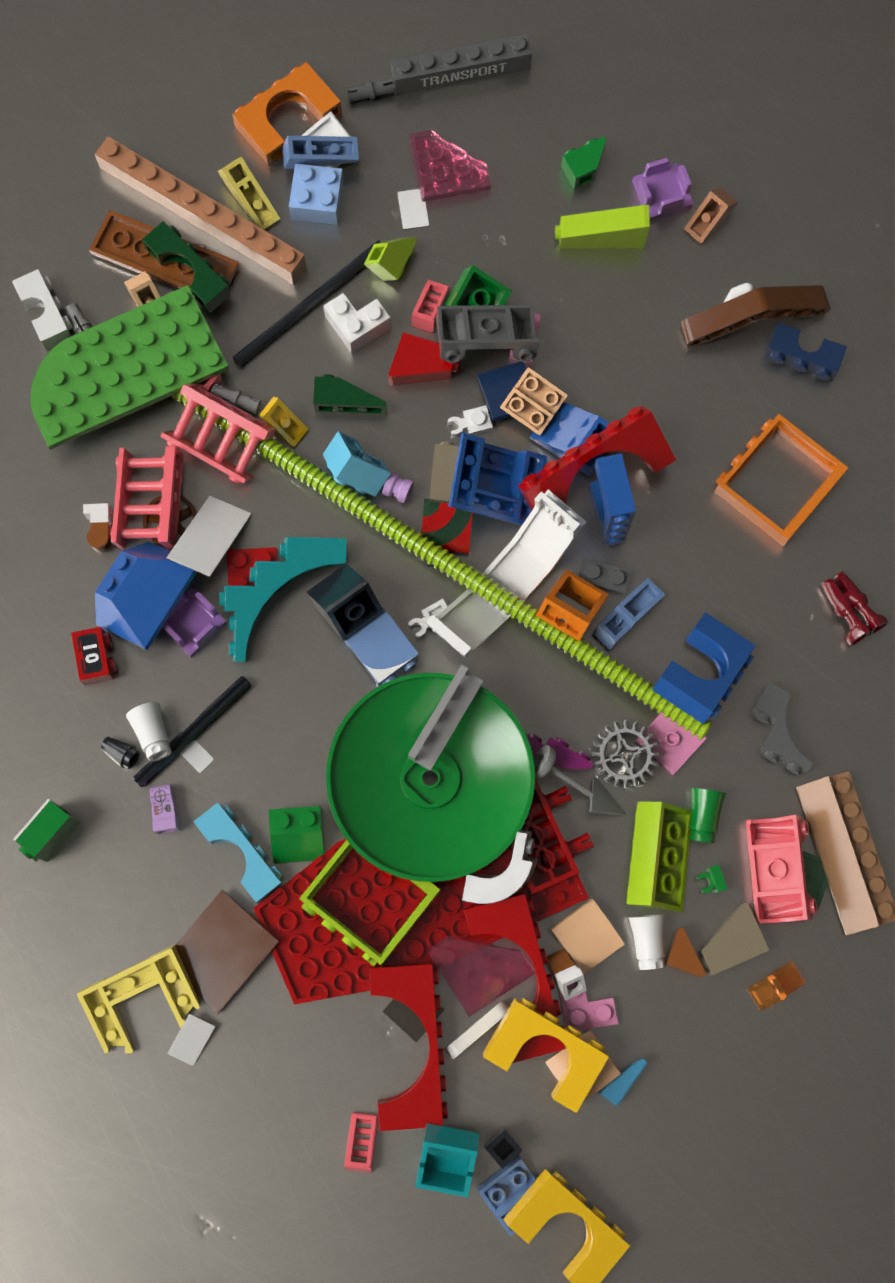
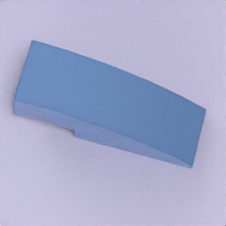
[592,578,666,650]

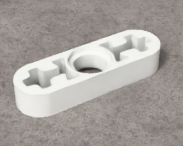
[444,1000,509,1060]

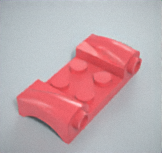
[746,815,817,924]

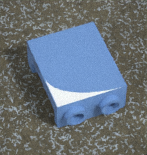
[344,607,419,686]

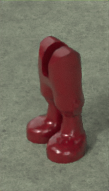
[821,571,889,646]

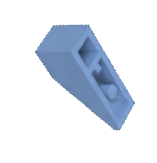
[282,136,359,169]

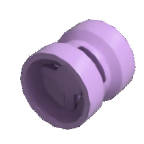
[382,472,414,504]

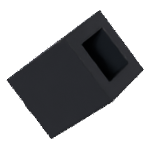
[484,1128,523,1169]

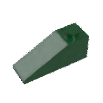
[313,374,387,415]

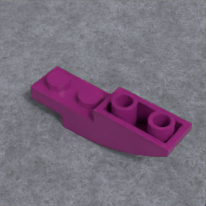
[525,732,593,772]

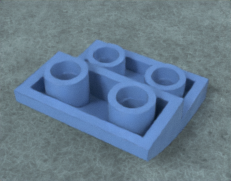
[476,1155,536,1237]

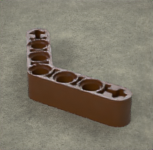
[680,285,831,347]

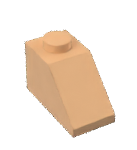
[124,271,160,307]

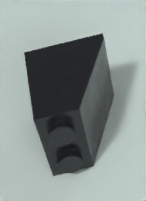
[306,563,384,641]

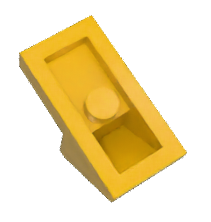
[259,397,308,447]

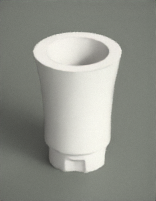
[126,702,171,761]
[628,914,665,970]

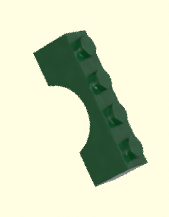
[142,221,231,314]

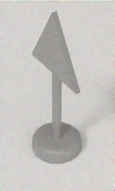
[533,745,626,816]

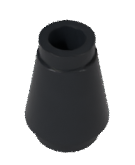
[100,736,140,769]

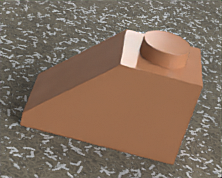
[684,187,738,244]

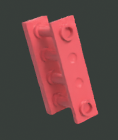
[160,383,276,484]
[109,446,184,549]

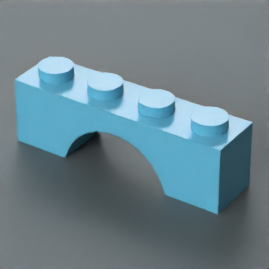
[193,803,283,904]

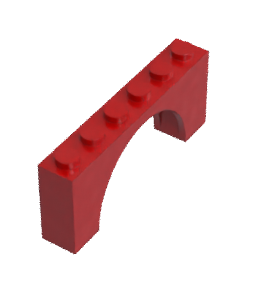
[517,406,676,510]
[463,892,565,1063]
[369,962,448,1131]

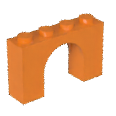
[232,62,342,166]

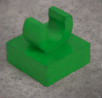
[696,864,727,894]

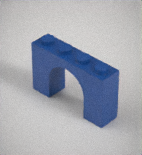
[588,453,636,546]
[652,612,756,725]

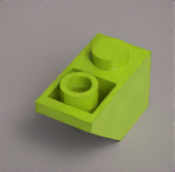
[364,237,417,281]

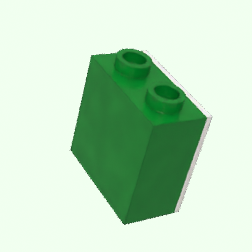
[13,799,81,862]

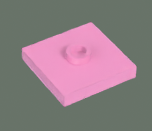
[635,713,707,776]

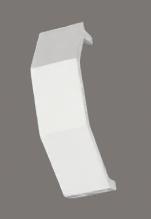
[426,489,587,658]

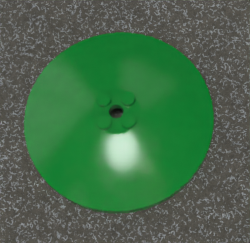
[326,673,535,882]

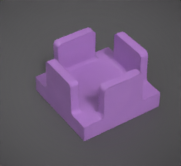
[632,158,693,221]
[162,588,227,658]

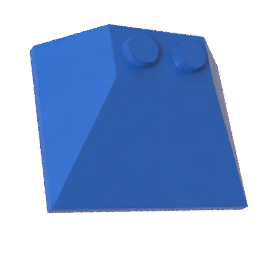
[449,433,547,525]
[95,542,197,651]

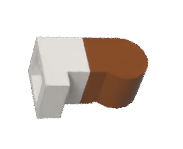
[83,503,112,553]
[547,948,587,1000]

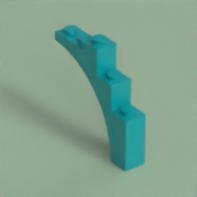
[219,537,347,662]

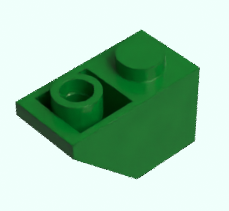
[561,136,606,190]

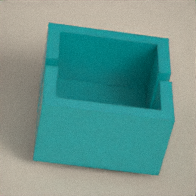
[415,1123,479,1198]

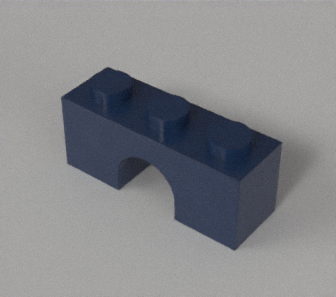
[765,323,847,381]

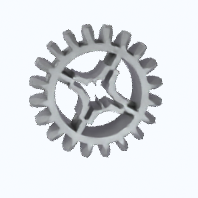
[592,720,661,789]

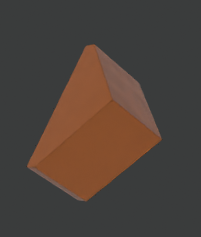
[665,927,707,978]

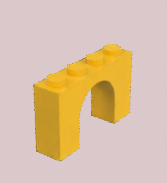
[482,998,609,1113]
[503,1169,630,1283]

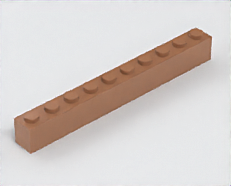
[94,136,307,285]

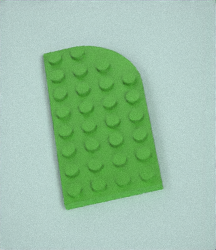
[31,285,229,450]

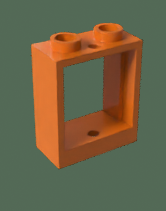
[536,569,609,641]

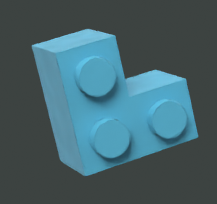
[323,431,391,496]

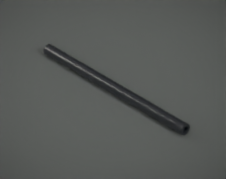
[232,240,381,367]

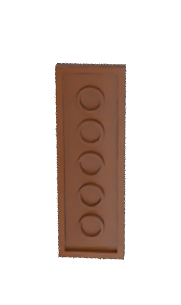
[89,210,239,306]

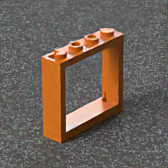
[715,414,848,547]

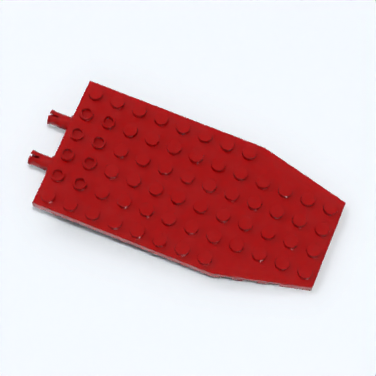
[253,779,594,1005]

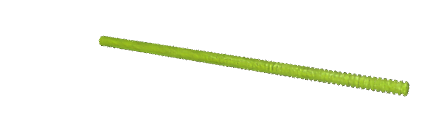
[172,392,712,740]

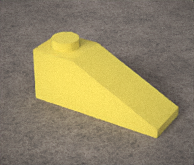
[218,156,280,230]

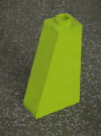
[555,205,650,249]

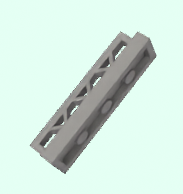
[408,665,483,771]

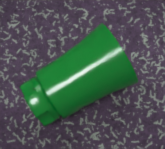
[689,788,726,843]

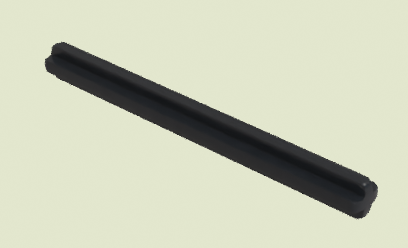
[133,676,251,787]

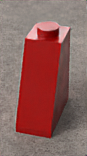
[388,332,461,386]

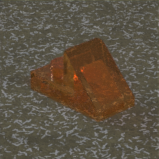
[746,961,806,1011]

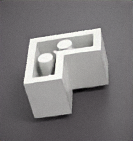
[323,293,391,354]

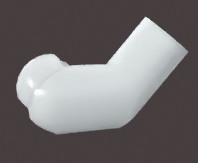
[724,283,755,302]

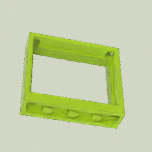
[299,840,440,966]

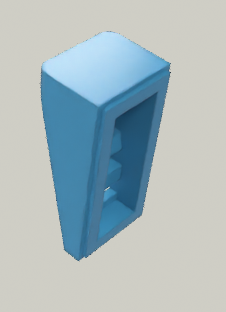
[598,1058,647,1106]

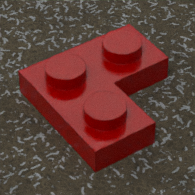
[227,547,278,586]

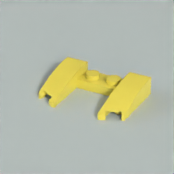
[77,945,200,1053]

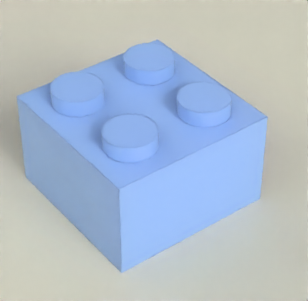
[289,164,344,225]

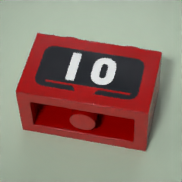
[71,626,116,686]

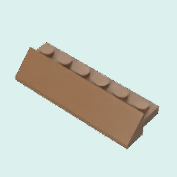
[796,771,895,935]

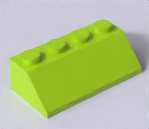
[627,802,691,913]

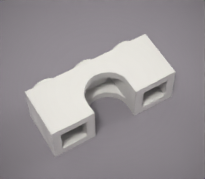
[12,269,72,351]

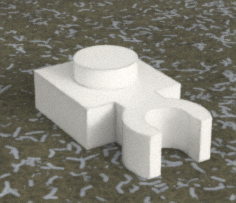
[448,405,493,437]
[408,599,448,639]

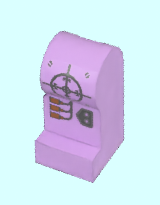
[150,784,180,835]

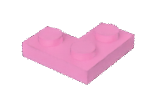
[557,982,618,1031]

